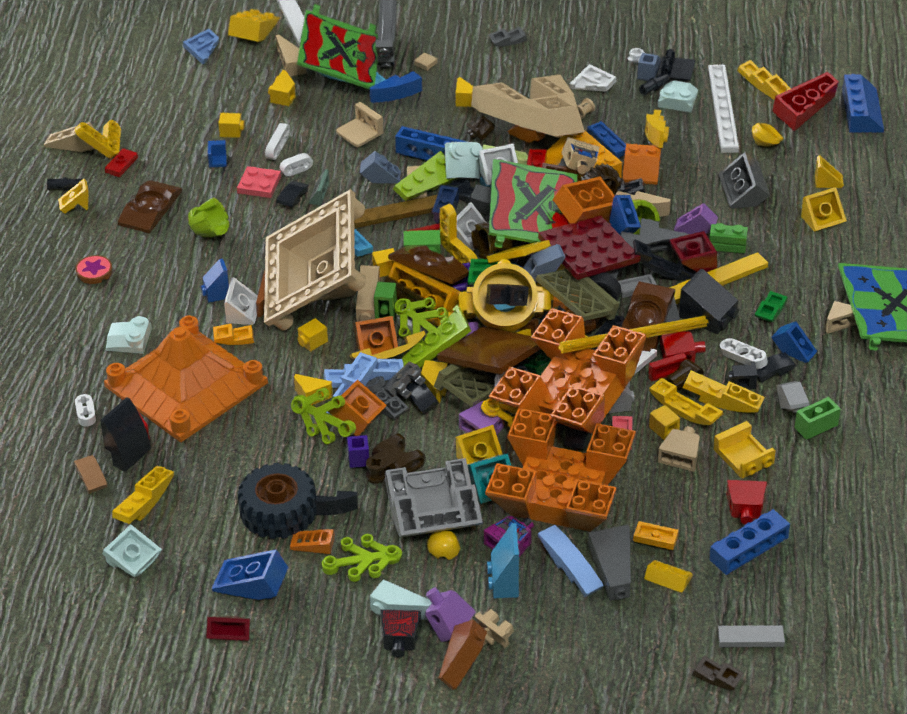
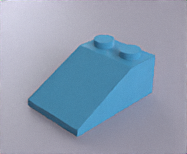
[487,523,519,598]

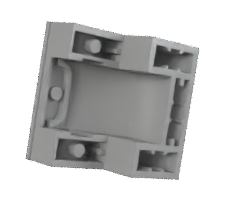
[385,458,483,537]

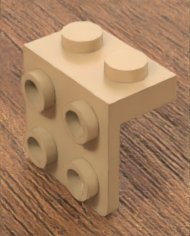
[336,102,383,147]

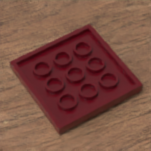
[538,215,641,280]

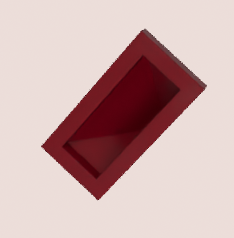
[206,616,250,640]

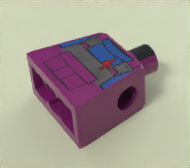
[484,516,534,557]

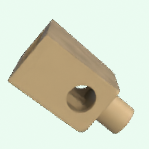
[658,426,700,472]

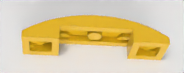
[350,331,425,359]
[649,378,723,425]

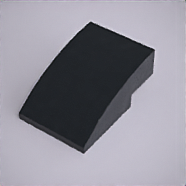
[100,397,151,472]

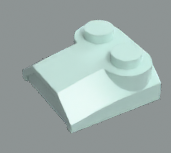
[658,81,698,112]
[445,142,483,179]
[106,316,152,354]
[102,524,162,577]

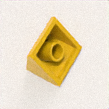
[801,187,847,231]
[456,425,502,464]

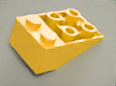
[228,9,280,42]

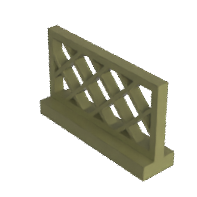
[535,268,620,321]
[434,364,495,407]

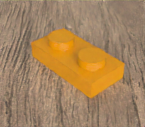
[633,521,679,550]

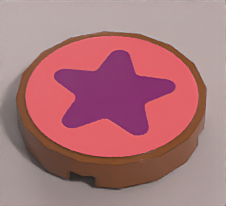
[75,255,113,284]

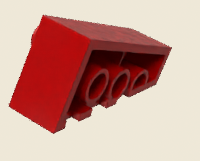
[772,72,839,131]

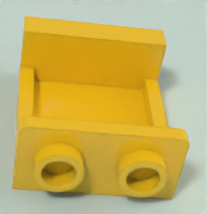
[713,421,776,479]

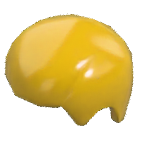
[427,530,460,560]

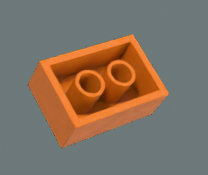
[552,177,615,224]

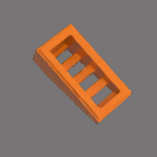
[290,529,335,554]

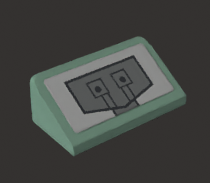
[309,169,330,205]

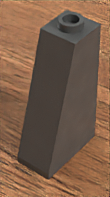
[588,525,631,601]

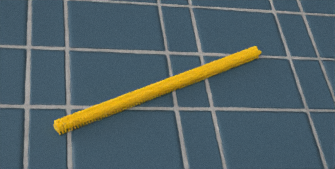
[558,316,708,354]

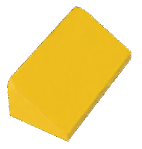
[644,560,693,592]

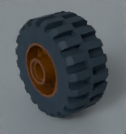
[238,463,317,539]

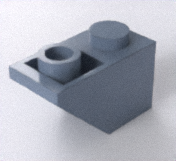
[637,53,661,81]
[360,151,401,183]
[523,244,565,282]

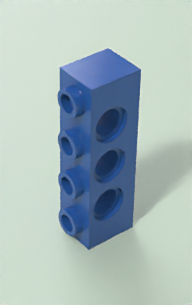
[395,126,467,160]
[710,509,790,575]

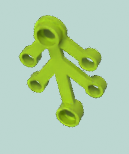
[395,297,449,346]
[291,388,356,444]
[322,534,402,582]

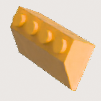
[389,262,461,327]

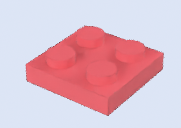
[237,166,281,198]

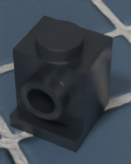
[728,362,758,389]

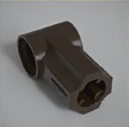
[665,359,704,390]

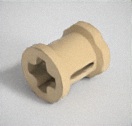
[577,98,595,119]

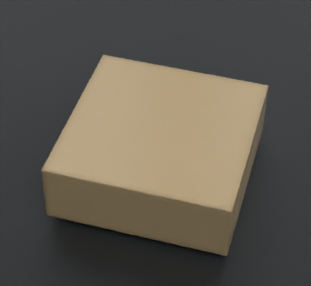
[414,52,437,71]

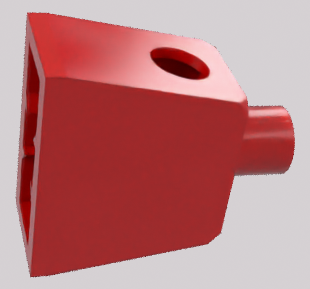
[659,331,706,363]
[726,480,767,524]

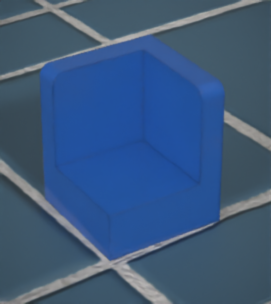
[208,140,227,168]

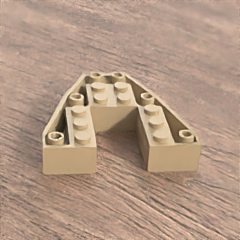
[471,75,585,138]

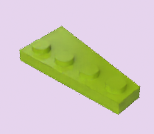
[393,151,463,201]
[401,305,471,368]

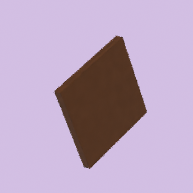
[437,326,541,375]

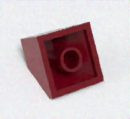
[669,231,717,272]

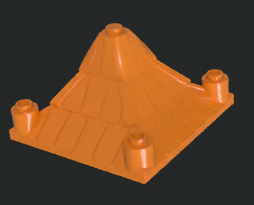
[104,315,268,443]

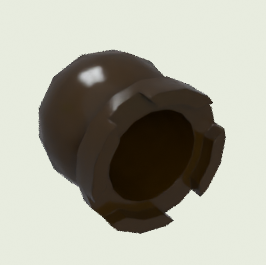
[471,222,518,259]

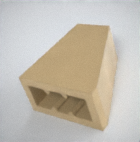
[356,265,380,322]

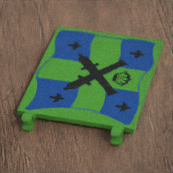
[838,263,907,351]

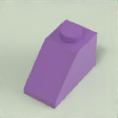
[674,203,718,234]

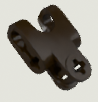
[366,433,426,484]

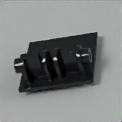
[657,49,695,81]

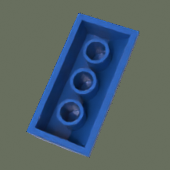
[842,74,884,133]

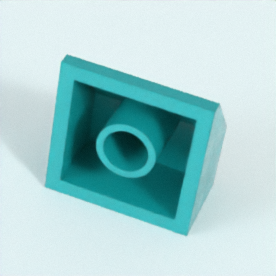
[467,454,511,504]

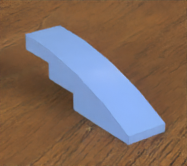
[326,352,378,415]
[324,359,404,388]
[537,525,604,597]

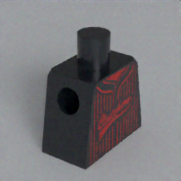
[380,609,422,658]

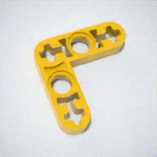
[74,120,121,159]
[440,204,478,264]

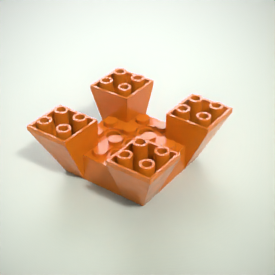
[489,308,647,434]
[485,408,636,532]

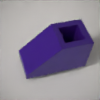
[347,435,369,468]

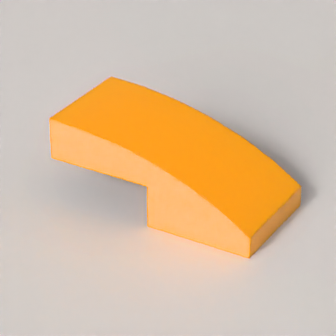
[213,323,254,345]

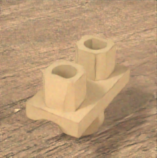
[474,609,514,648]

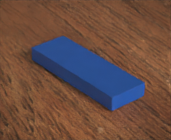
[587,121,626,158]

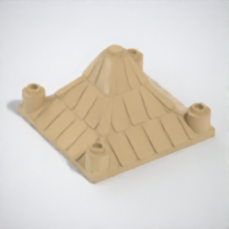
[264,189,366,331]

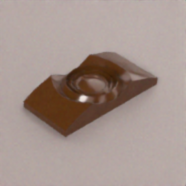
[118,180,182,234]
[388,245,469,284]
[622,281,675,352]

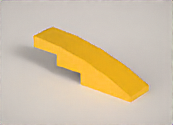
[737,60,791,100]

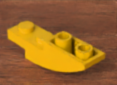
[645,110,669,148]
[683,370,765,413]
[112,466,174,524]

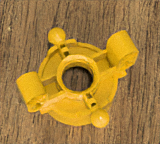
[458,259,551,333]

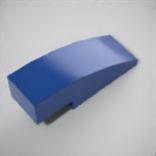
[370,71,422,103]

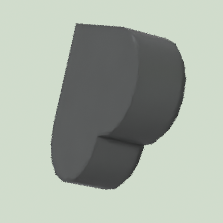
[366,376,386,393]

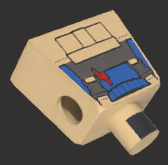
[562,137,599,174]

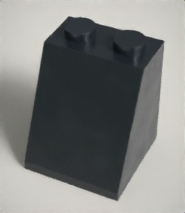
[679,269,739,334]

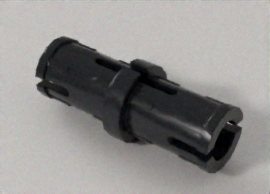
[639,73,670,95]
[47,177,83,191]

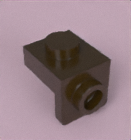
[465,115,496,141]

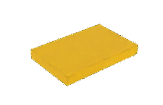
[487,240,551,263]

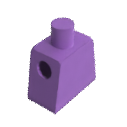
[459,401,506,435]
[425,587,476,642]

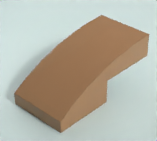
[74,455,107,494]

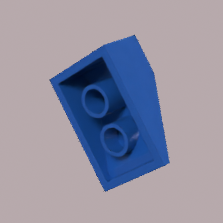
[212,549,288,600]

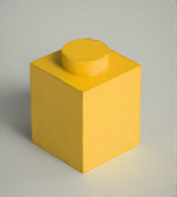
[218,113,245,138]
[372,248,395,277]
[297,318,328,352]
[649,405,680,440]

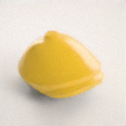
[752,123,783,147]

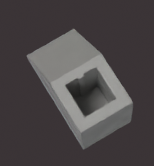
[776,381,810,412]

